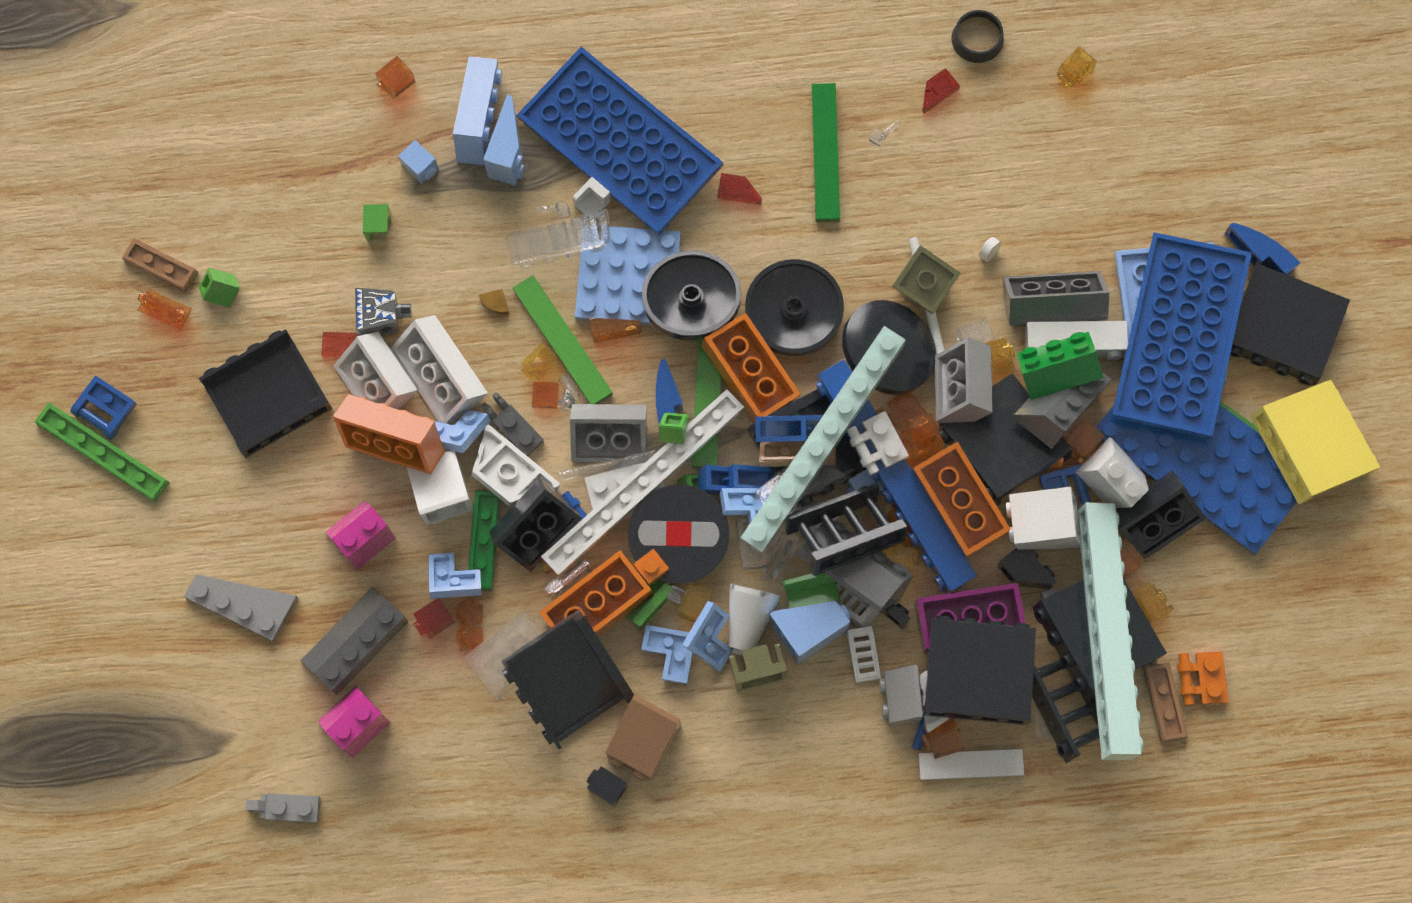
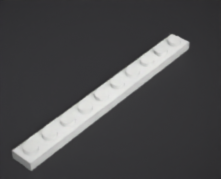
[541,390,744,576]

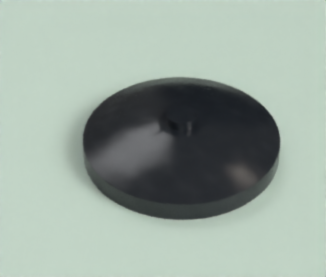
[642,251,741,341]
[745,259,844,356]
[842,300,936,395]

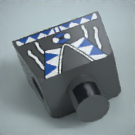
[355,288,412,336]

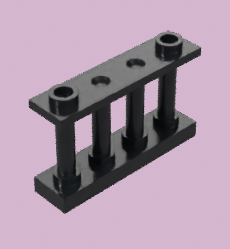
[785,483,907,576]
[1032,660,1100,763]

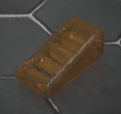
[589,318,642,343]

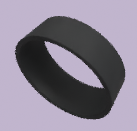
[952,10,1004,63]

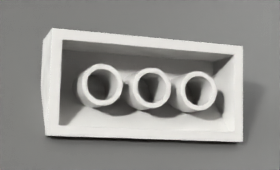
[390,315,488,424]

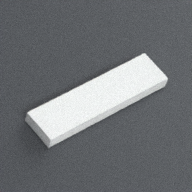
[918,749,1024,780]

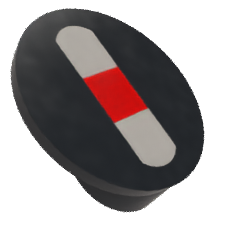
[628,484,729,584]

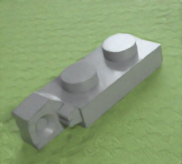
[245,793,320,823]

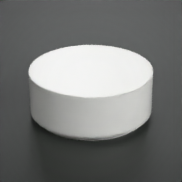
[979,237,1001,262]

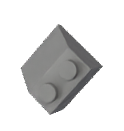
[879,665,923,726]

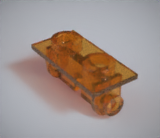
[137,289,192,330]
[456,597,483,652]

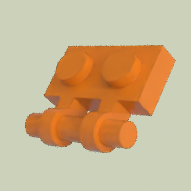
[1177,651,1228,706]

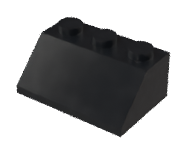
[1116,470,1207,561]
[489,478,582,572]

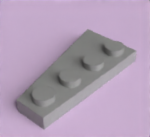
[184,574,298,642]

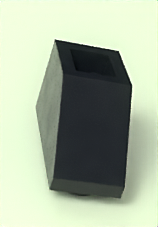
[997,548,1056,589]

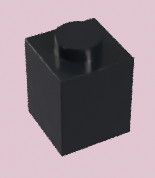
[586,766,628,807]

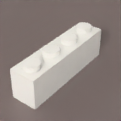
[1024,321,1128,360]

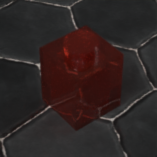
[413,598,455,639]

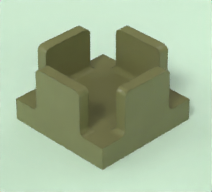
[892,245,961,314]
[729,644,787,691]

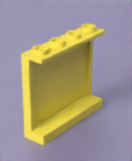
[1250,380,1380,505]

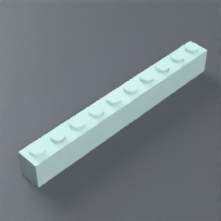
[741,326,905,554]
[1077,502,1143,760]

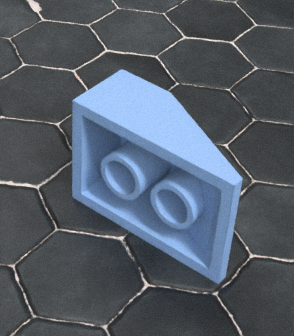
[483,95,525,186]

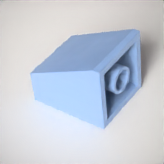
[769,601,851,665]

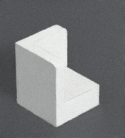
[572,177,611,220]

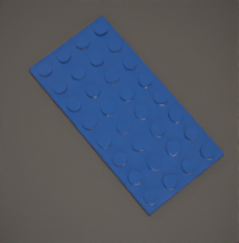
[517,47,724,236]
[1111,232,1252,439]
[1092,404,1297,556]

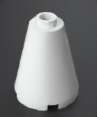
[729,583,780,655]

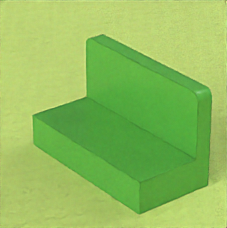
[782,573,841,608]
[625,579,674,631]

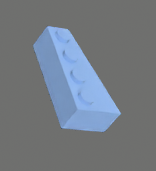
[453,57,502,165]

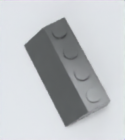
[1003,271,1109,327]
[1012,372,1111,449]
[797,520,913,612]
[301,587,409,695]

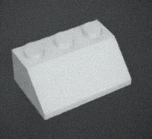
[333,332,417,409]

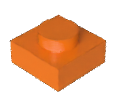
[633,549,669,586]

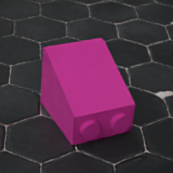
[326,500,396,570]
[318,685,390,758]

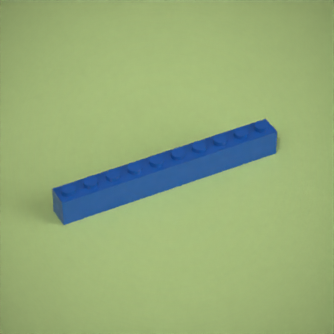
[815,359,977,594]

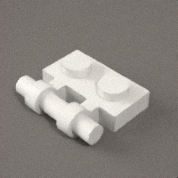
[847,411,909,475]

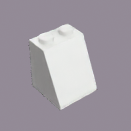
[1076,437,1149,508]
[407,449,473,526]
[1006,487,1081,550]

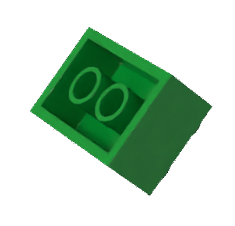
[1017,332,1104,400]

